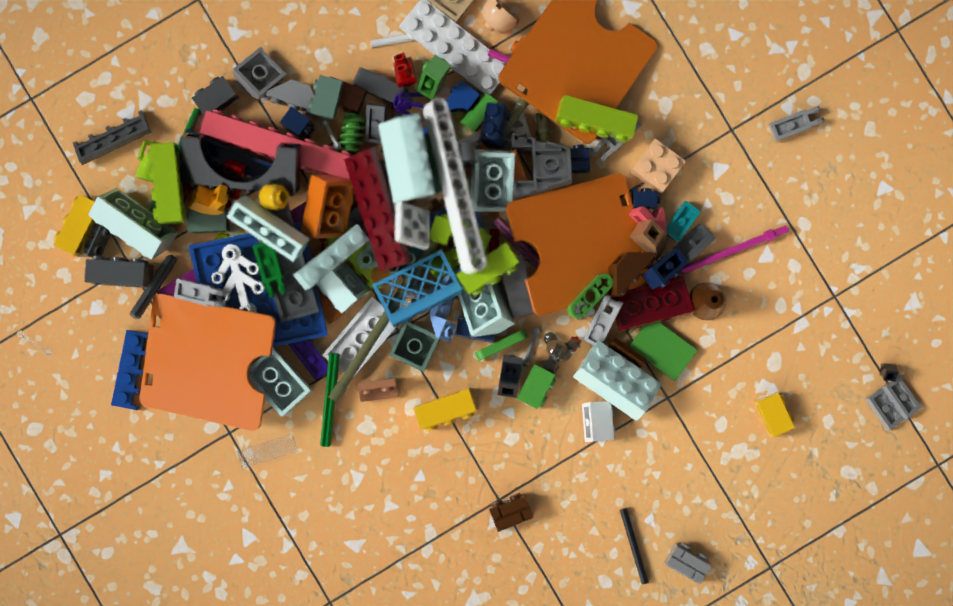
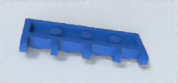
[111,330,148,410]

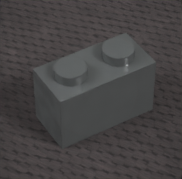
[192,76,239,116]

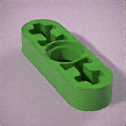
[568,274,613,319]
[475,328,528,361]

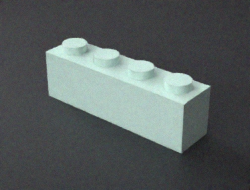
[227,196,310,261]
[293,224,370,290]

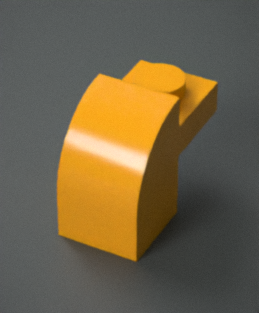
[188,184,228,215]

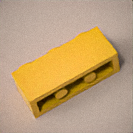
[53,194,95,257]

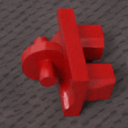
[393,52,417,88]

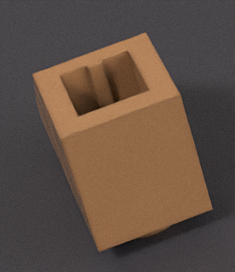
[630,219,667,261]

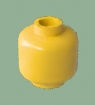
[259,184,289,210]

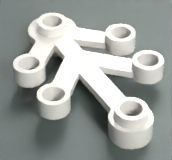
[211,244,266,313]

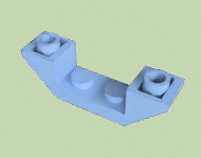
[429,267,463,343]

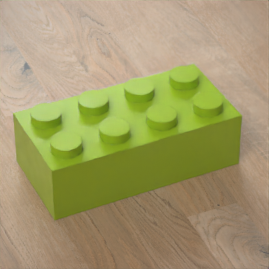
[147,142,187,225]

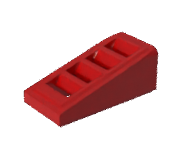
[223,159,247,200]

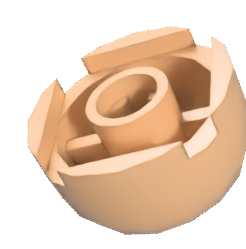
[482,0,520,32]

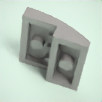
[865,376,921,431]

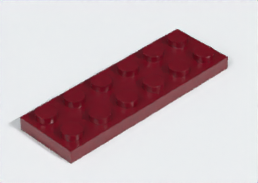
[344,148,411,271]

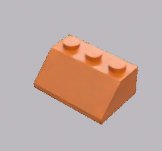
[301,175,354,238]

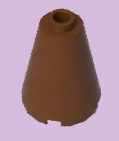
[689,282,726,320]

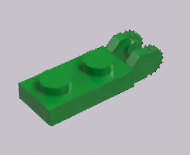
[252,242,286,298]

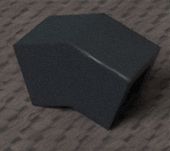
[880,364,899,382]

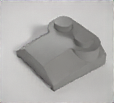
[232,47,287,99]

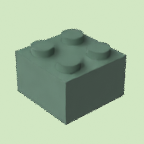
[389,321,440,372]

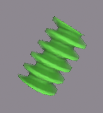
[338,113,366,154]

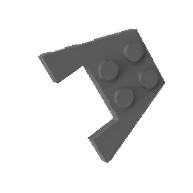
[511,133,572,200]

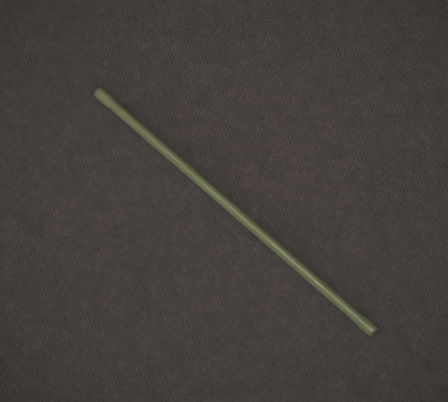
[328,88,529,403]

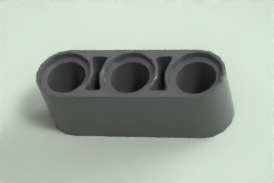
[351,67,409,106]

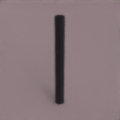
[620,508,649,584]

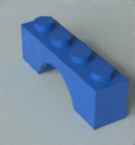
[422,81,480,133]

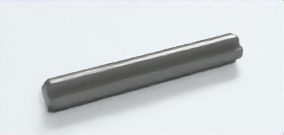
[130,254,177,320]

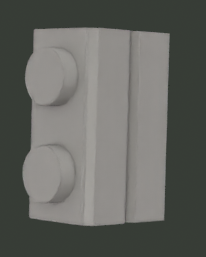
[664,542,711,584]

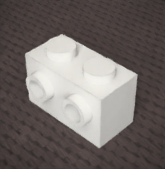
[582,401,615,442]

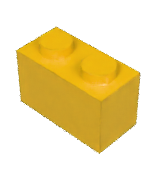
[754,392,795,438]

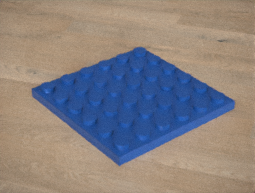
[189,222,328,347]

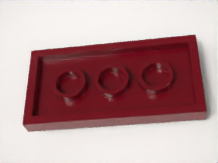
[611,276,694,332]

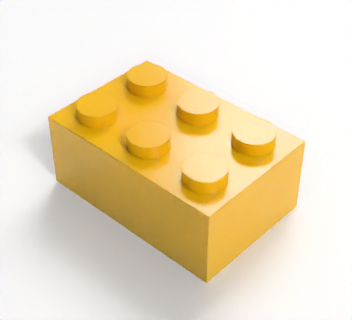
[413,388,476,432]

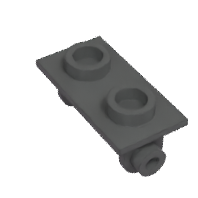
[83,222,112,257]

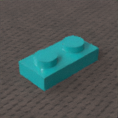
[666,200,701,243]

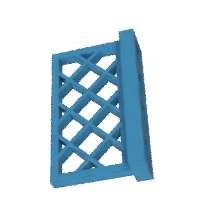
[372,249,463,328]

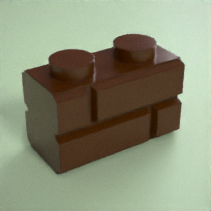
[489,493,534,532]

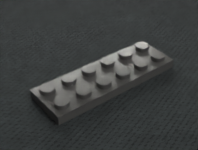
[257,203,320,323]

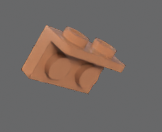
[356,378,398,402]

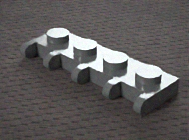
[73,110,151,165]

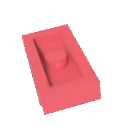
[629,206,667,235]

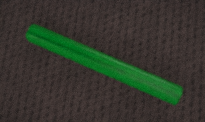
[320,353,340,447]

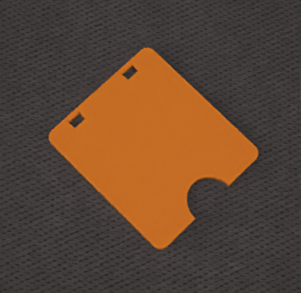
[498,0,657,144]
[506,173,649,315]
[140,293,276,431]

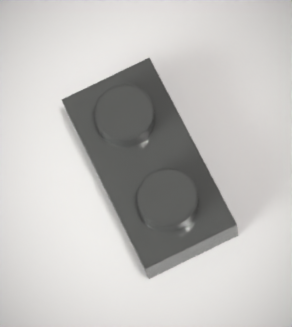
[365,103,387,144]

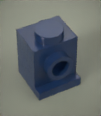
[632,188,660,209]

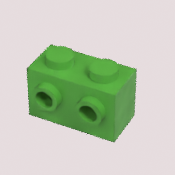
[416,55,451,100]
[517,364,556,409]

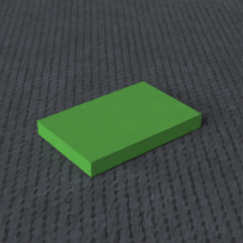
[629,322,698,381]

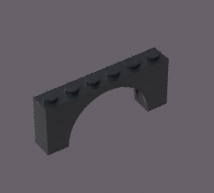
[180,133,301,197]

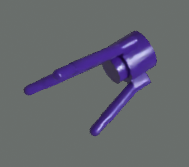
[394,91,437,122]

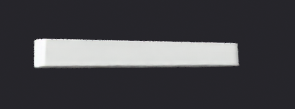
[423,98,486,274]

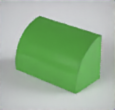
[460,93,498,134]

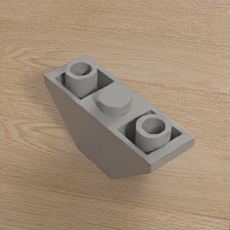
[266,79,317,118]

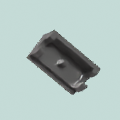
[671,224,715,265]

